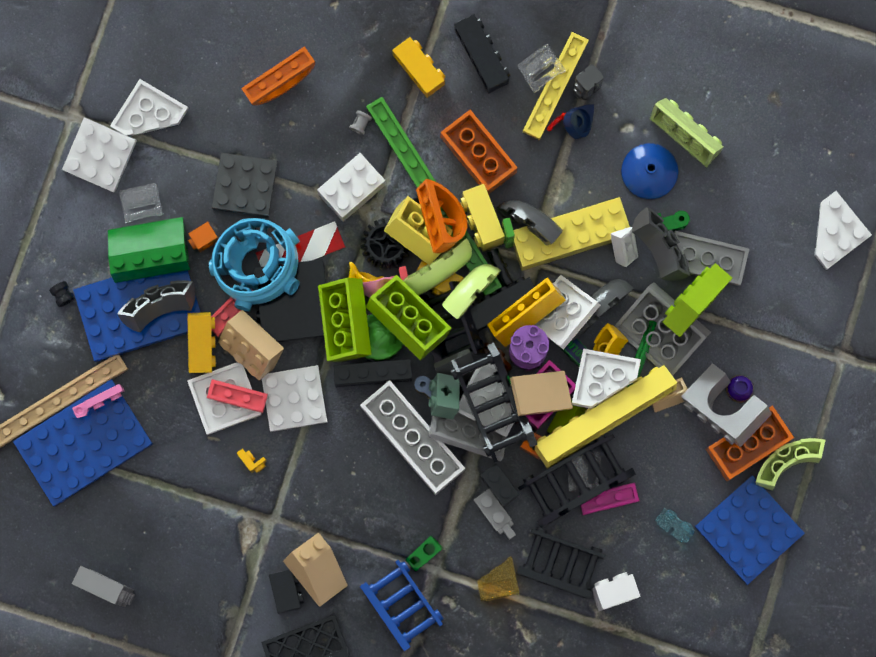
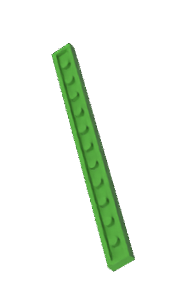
[366,97,502,296]

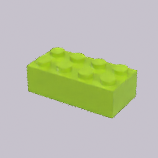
[663,263,733,337]
[366,275,451,361]
[318,277,372,362]

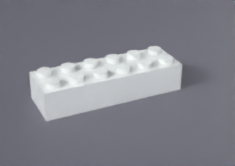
[360,380,465,495]

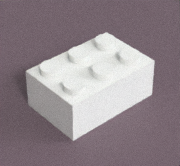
[317,153,386,222]
[591,572,641,611]

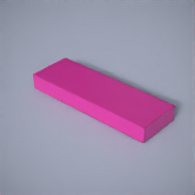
[578,482,639,515]

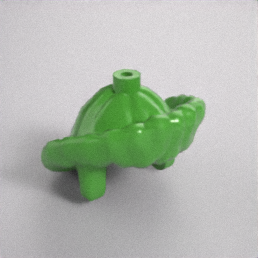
[365,314,404,360]

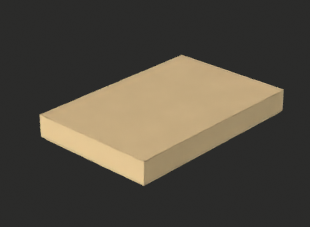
[510,371,573,416]

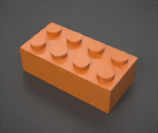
[440,110,518,195]
[705,405,794,482]

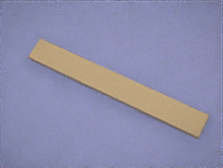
[0,355,129,448]

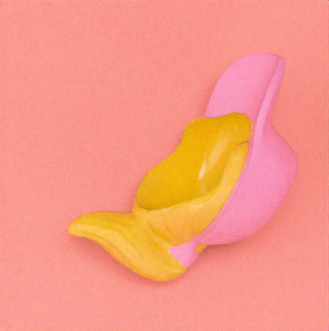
[349,262,394,297]

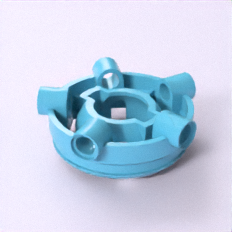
[209,218,300,312]

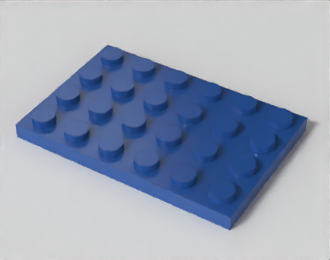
[73,270,201,362]
[13,379,153,507]

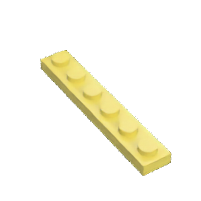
[523,32,589,140]

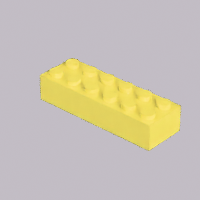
[513,197,630,271]

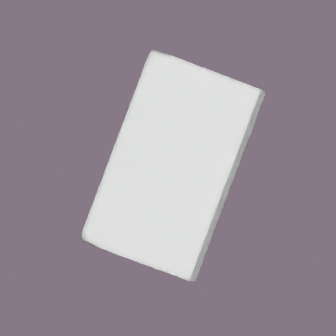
[611,227,639,267]

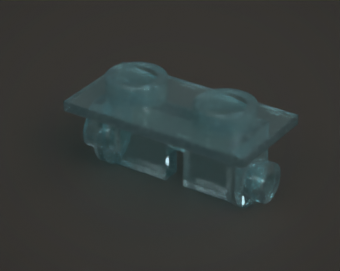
[655,508,695,543]

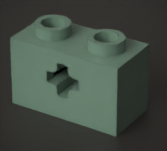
[428,373,460,420]

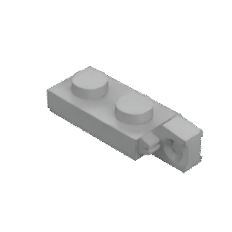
[473,489,516,540]

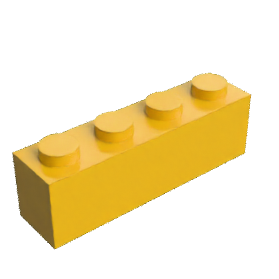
[487,277,566,347]

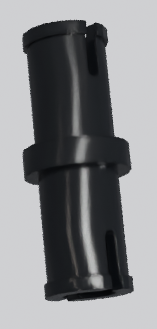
[487,248,514,287]

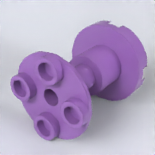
[509,325,549,370]

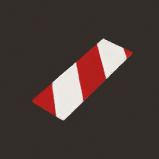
[256,221,345,267]

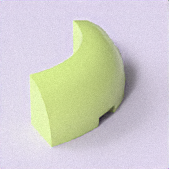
[403,238,472,296]
[442,264,501,319]
[755,438,825,491]

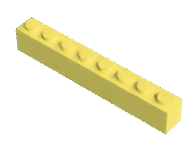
[535,365,677,469]

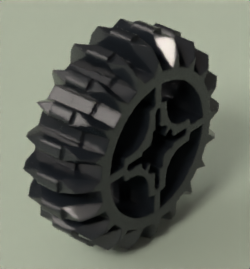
[360,219,410,270]

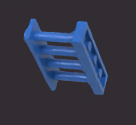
[360,560,444,652]

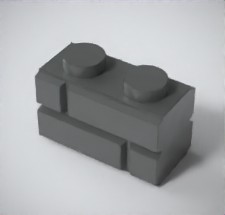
[573,64,603,100]

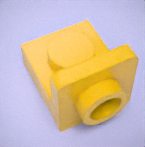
[237,448,267,473]

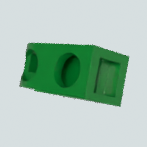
[658,211,690,232]
[405,536,444,572]

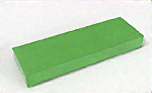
[502,218,515,249]

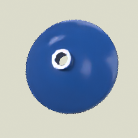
[621,143,678,200]

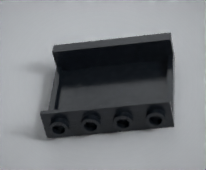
[251,259,326,342]

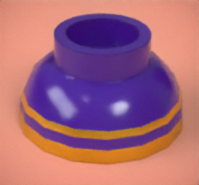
[726,375,754,403]

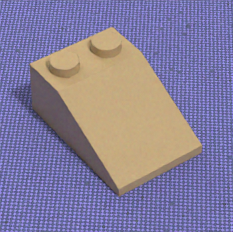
[283,533,348,607]

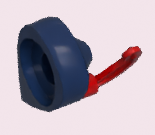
[547,104,594,139]

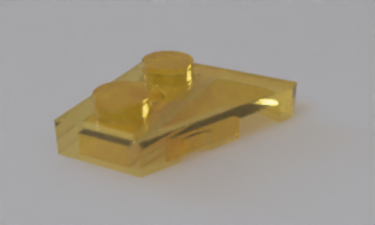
[477,557,519,602]

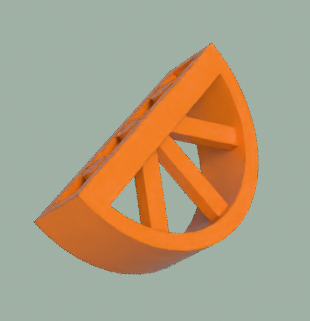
[241,46,315,105]
[416,179,467,253]

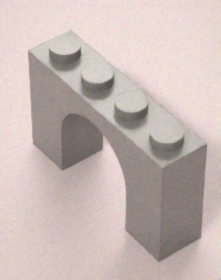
[681,363,772,447]
[72,566,135,607]

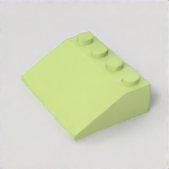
[650,98,723,168]

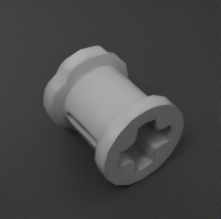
[349,111,372,135]

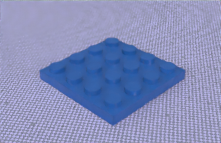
[695,475,805,585]

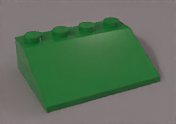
[108,217,190,283]

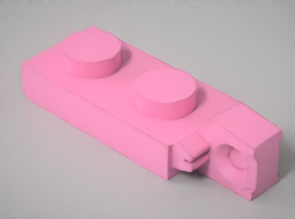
[72,384,125,418]

